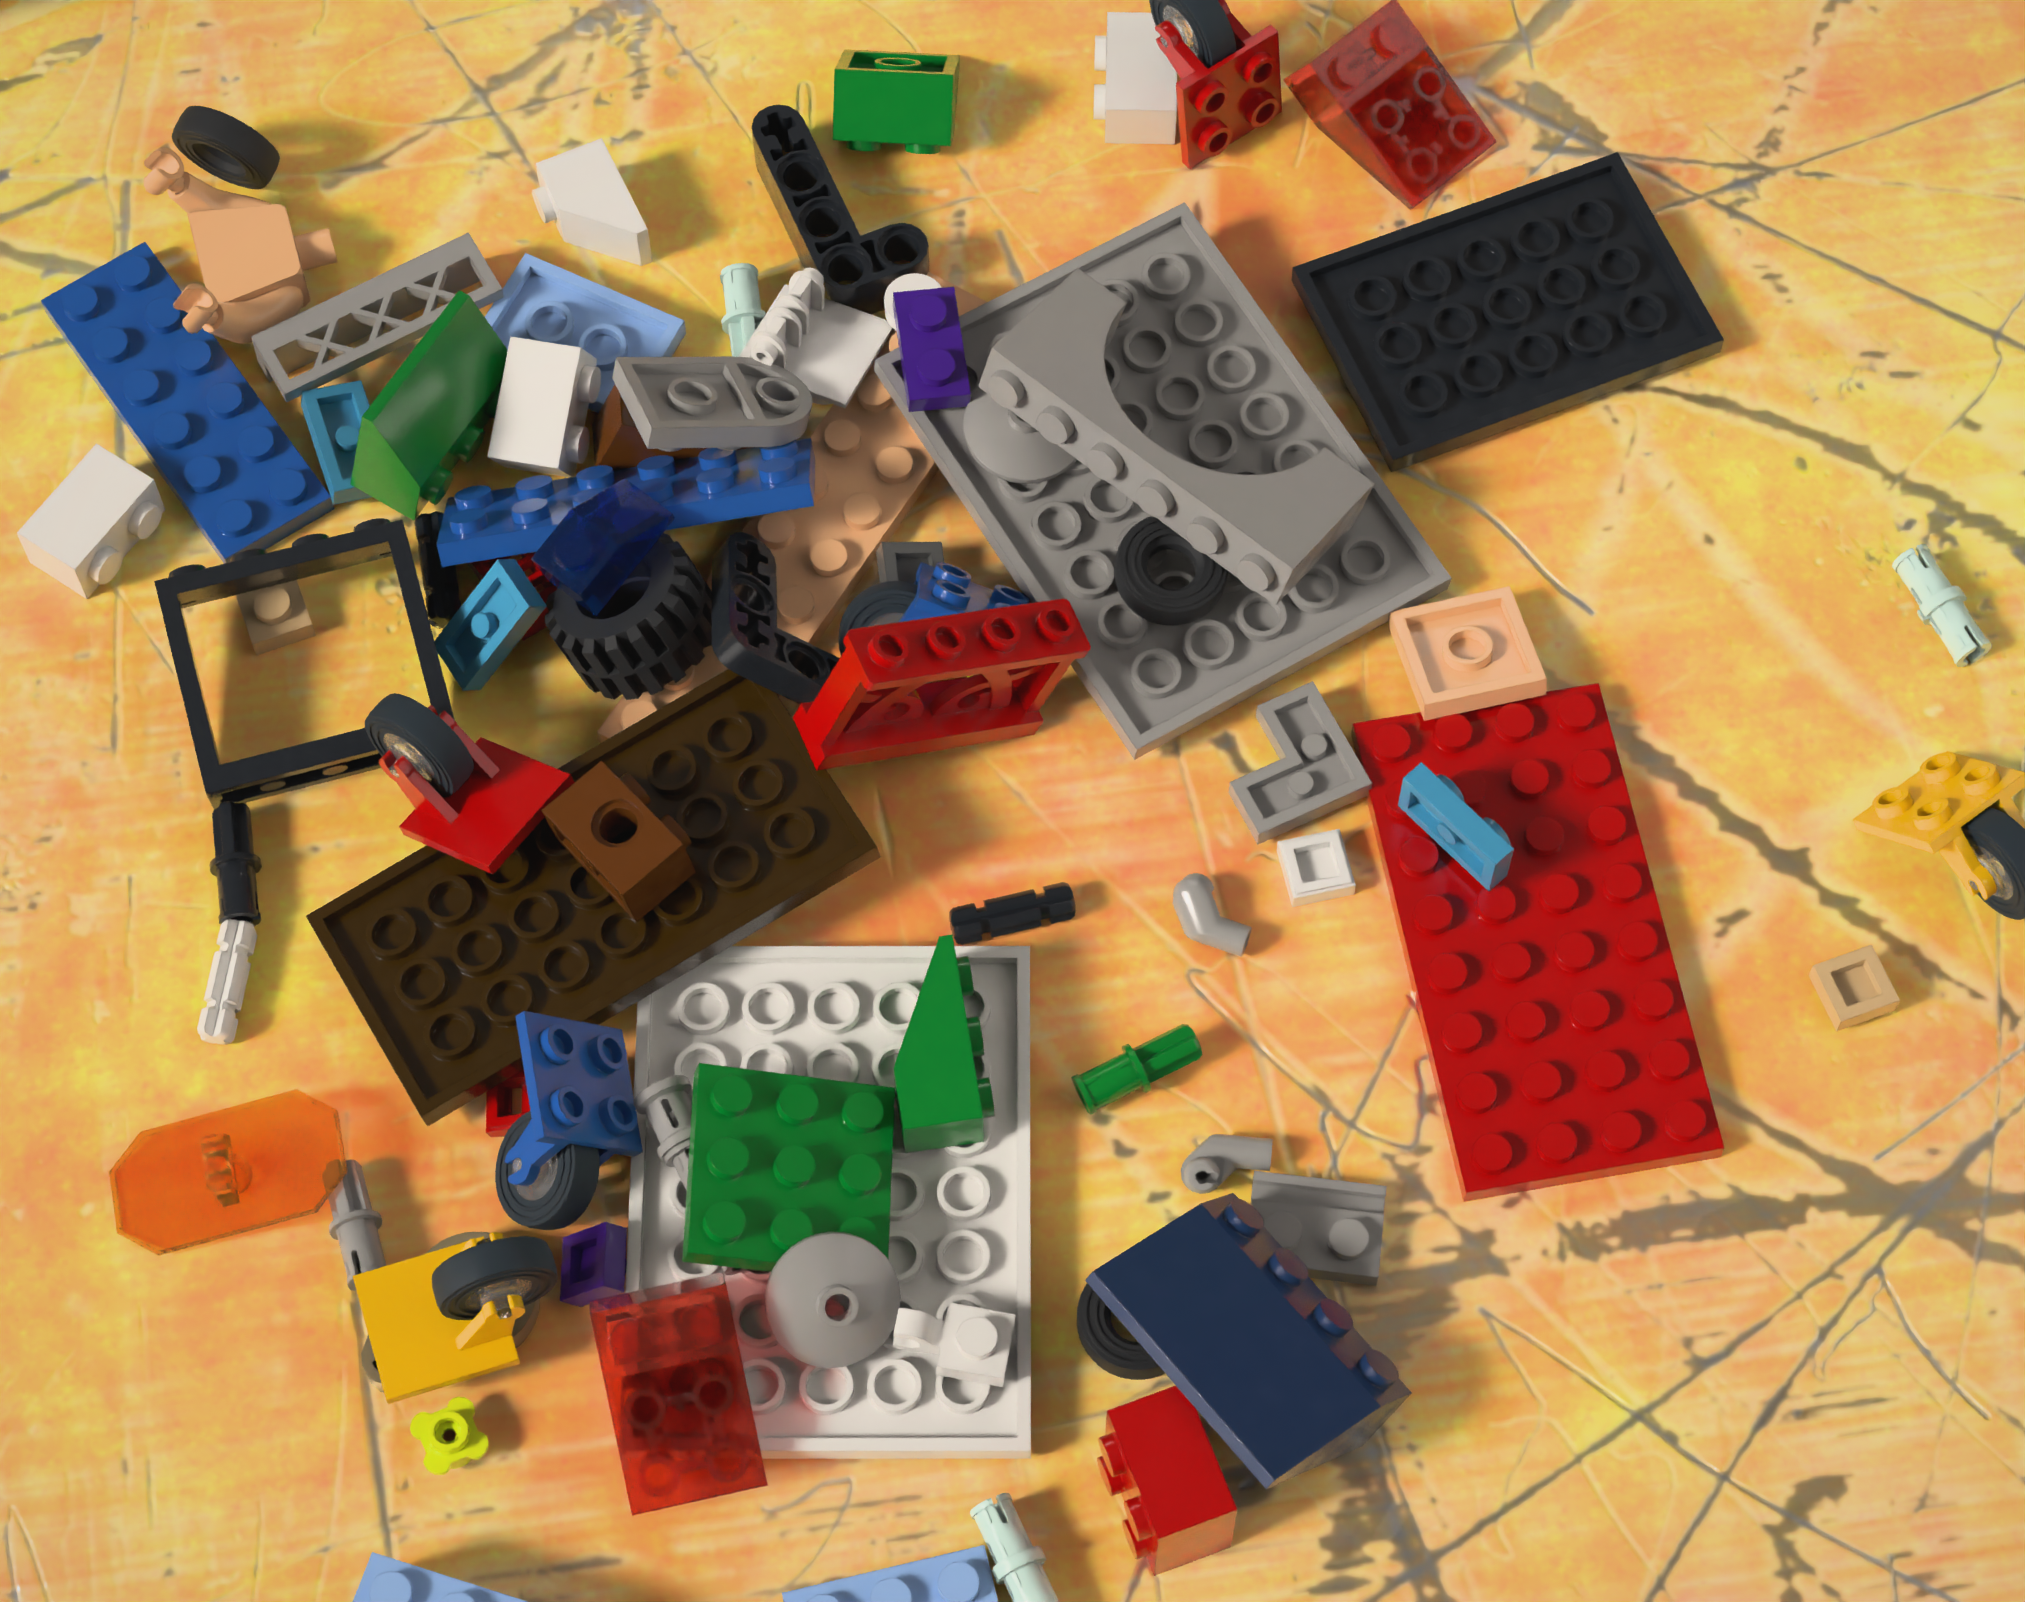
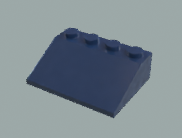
[1085,1193,1412,1489]

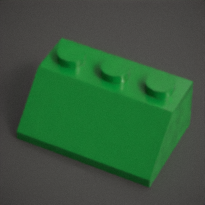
[350,290,508,521]

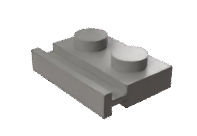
[1250,1171,1387,1286]

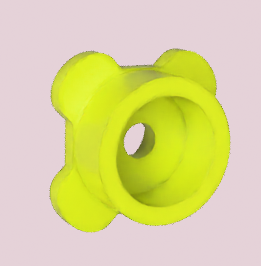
[410,1397,489,1475]

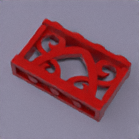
[793,598,1091,771]

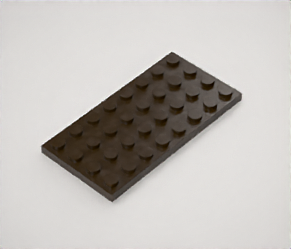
[306,669,881,1126]

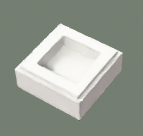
[1276,829,1356,907]

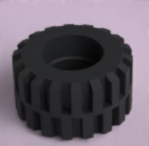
[545,532,712,700]

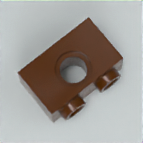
[541,760,696,922]

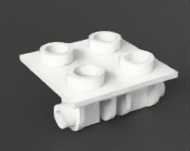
[739,268,894,408]

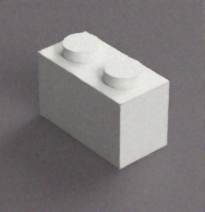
[1093,12,1177,145]
[487,336,601,478]
[17,443,165,599]

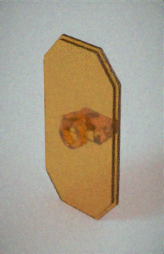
[109,1089,348,1256]

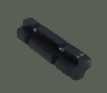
[414,511,461,629]
[949,882,1076,945]

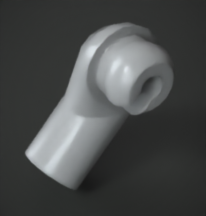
[1172,873,1252,957]
[1181,1134,1273,1194]

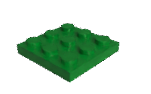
[682,1063,895,1272]

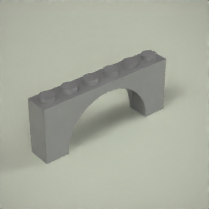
[978,268,1375,606]

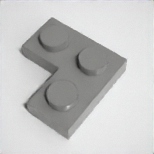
[1228,681,1372,845]

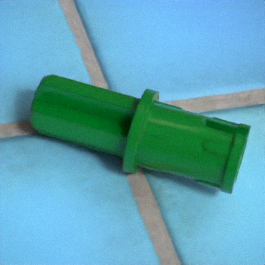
[1071,1024,1202,1115]

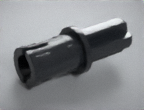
[209,801,262,926]

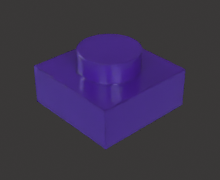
[560,1222,627,1307]

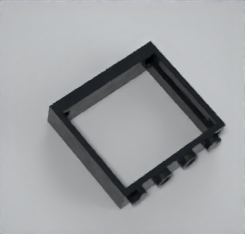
[154,518,455,809]

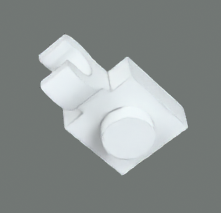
[892,1302,1016,1387]

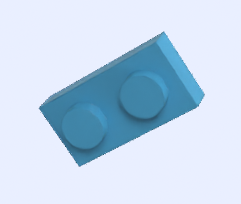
[301,380,372,505]
[435,559,547,691]
[1398,762,1514,891]

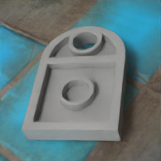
[612,356,812,452]

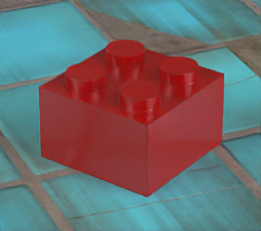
[1097,1386,1237,1576]

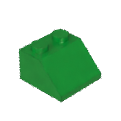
[832,49,960,154]

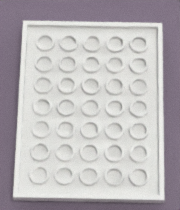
[619,946,1031,1459]

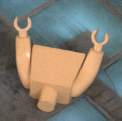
[144,147,338,344]

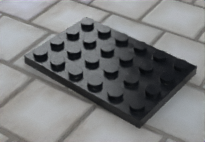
[1291,152,1724,472]

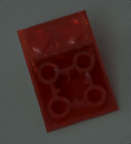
[1283,0,1497,210]
[589,1272,768,1516]

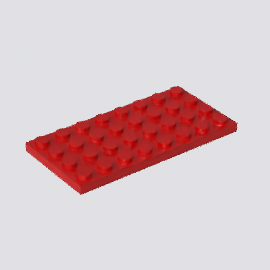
[1351,683,1725,1202]

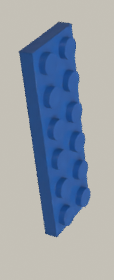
[41,242,335,564]
[437,438,815,567]

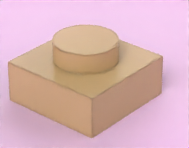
[236,580,316,656]
[1808,944,1900,1032]

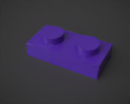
[893,287,971,412]

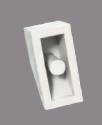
[532,138,652,266]

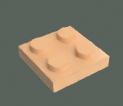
[1389,586,1547,721]

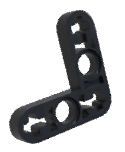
[712,532,840,704]

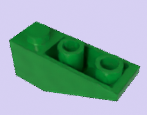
[894,935,995,1153]

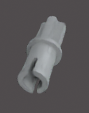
[323,1159,387,1292]

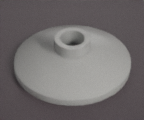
[963,388,1077,484]
[764,1232,901,1368]

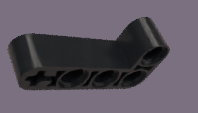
[752,104,930,315]

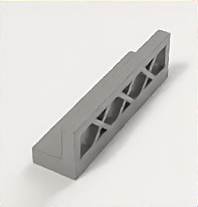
[251,232,504,402]

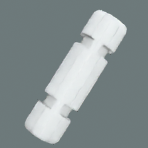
[197,919,257,1045]

